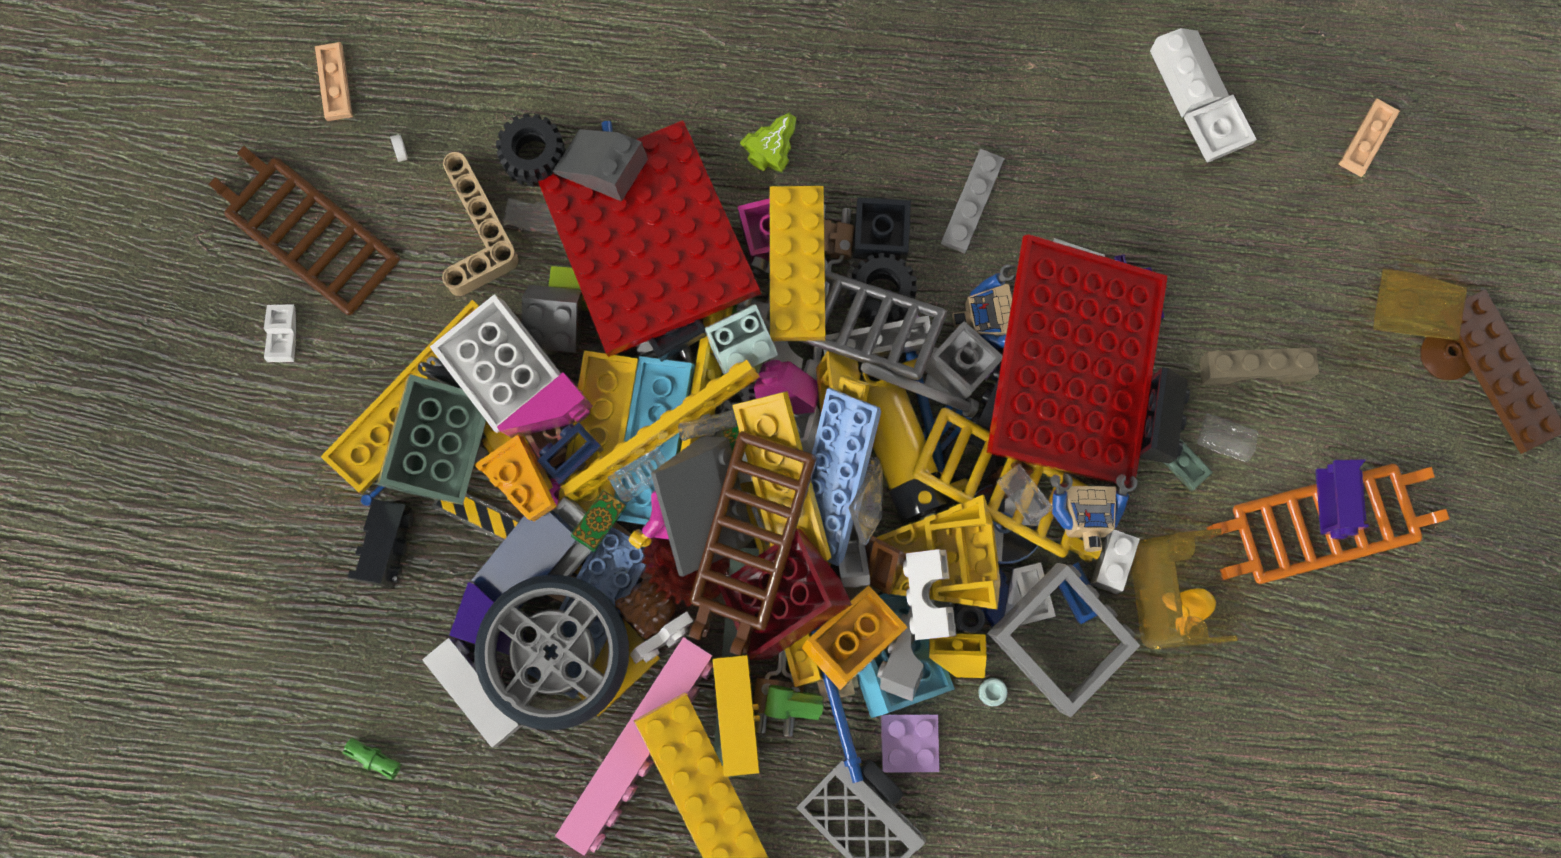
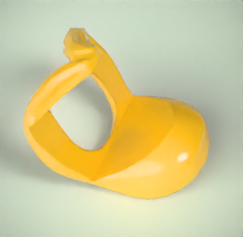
[1163,588,1216,635]

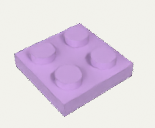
[881,715,939,772]

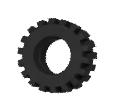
[496,113,566,187]
[849,253,917,324]

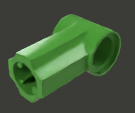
[764,685,823,720]

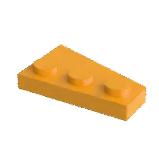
[474,435,557,521]

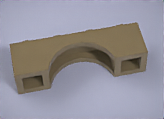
[1199,347,1319,385]

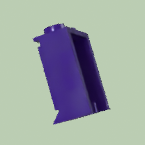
[1315,460,1369,539]

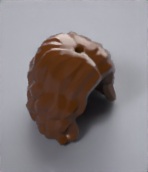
[615,577,677,640]

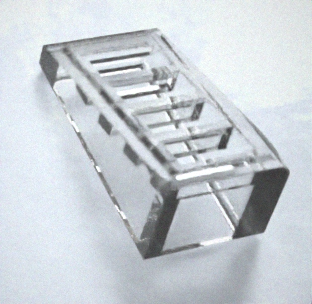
[608,448,667,502]

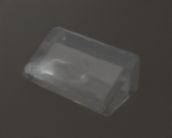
[1197,413,1258,462]
[996,464,1053,526]

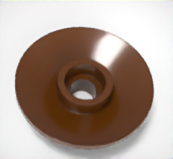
[1420,328,1471,381]

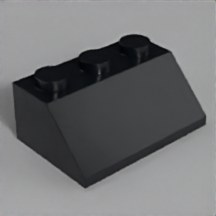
[1140,367,1190,464]

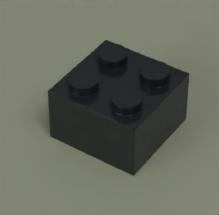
[853,197,911,261]

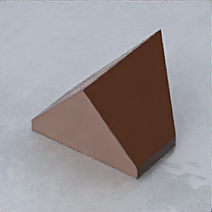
[863,532,906,595]

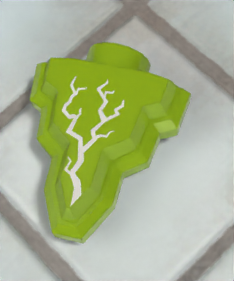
[740,113,796,173]

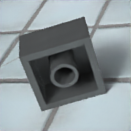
[522,285,582,353]

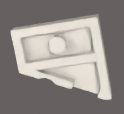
[1003,562,1056,626]

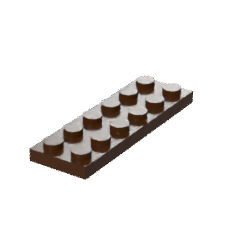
[1439,289,1561,454]

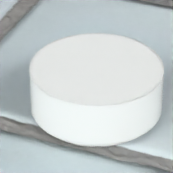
[390,134,408,162]

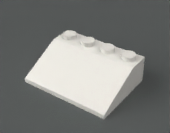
[430,294,561,433]

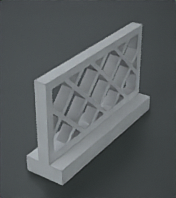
[796,757,926,858]

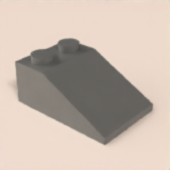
[553,129,648,201]

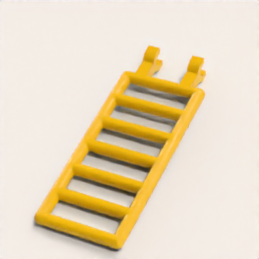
[912,407,1102,563]

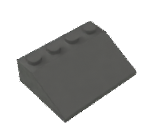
[651,436,754,576]

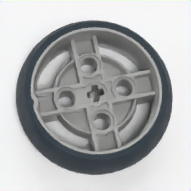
[474,575,629,730]

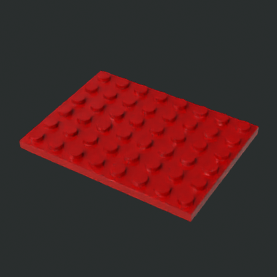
[538,120,761,357]
[986,234,1168,486]

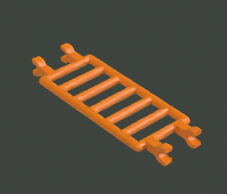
[1207,464,1449,584]

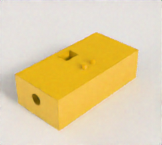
[713,654,760,777]

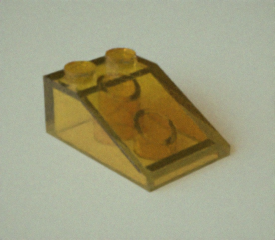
[1373,269,1467,341]

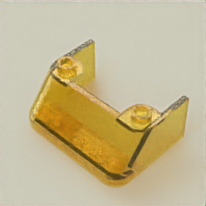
[1131,528,1238,650]

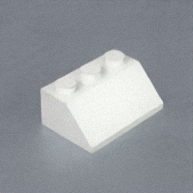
[1150,28,1229,118]

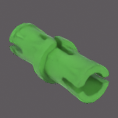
[343,738,402,780]

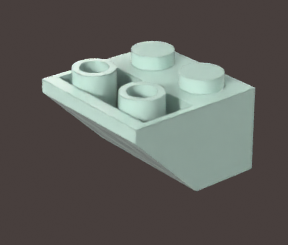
[705,304,778,375]

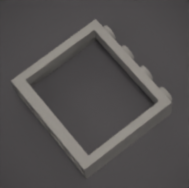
[988,563,1140,717]

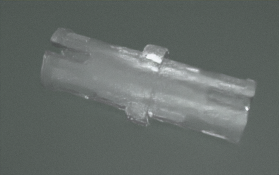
[678,410,737,441]

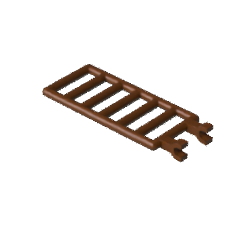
[208,146,400,315]
[689,431,817,656]

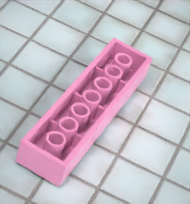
[555,637,714,856]

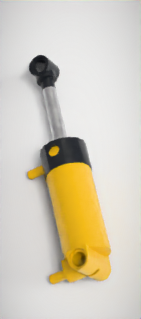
[861,358,985,634]

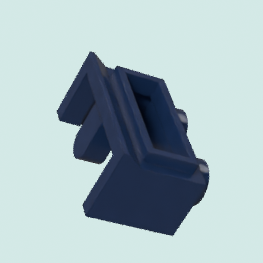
[537,422,604,486]

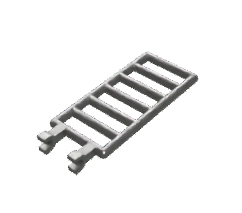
[736,256,947,380]

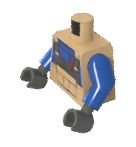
[952,264,1016,350]
[1050,473,1138,552]

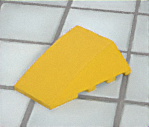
[877,495,1000,609]

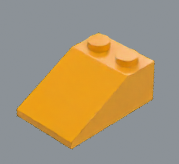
[802,585,908,690]

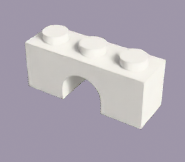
[903,549,956,640]

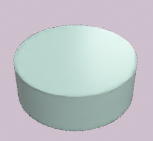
[978,678,1008,706]

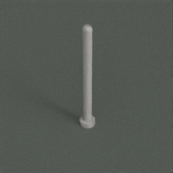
[861,362,979,418]

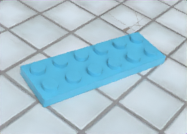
[614,356,694,525]

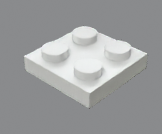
[1184,95,1257,163]

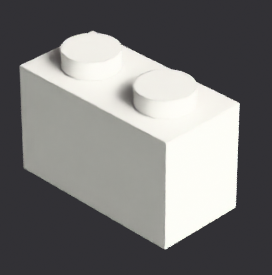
[1090,530,1140,594]

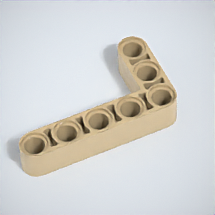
[442,152,519,296]

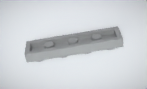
[941,149,1004,254]

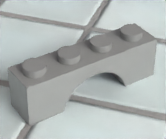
[877,600,952,701]

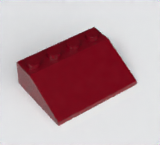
[718,528,852,660]

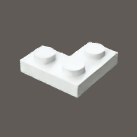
[630,612,693,664]

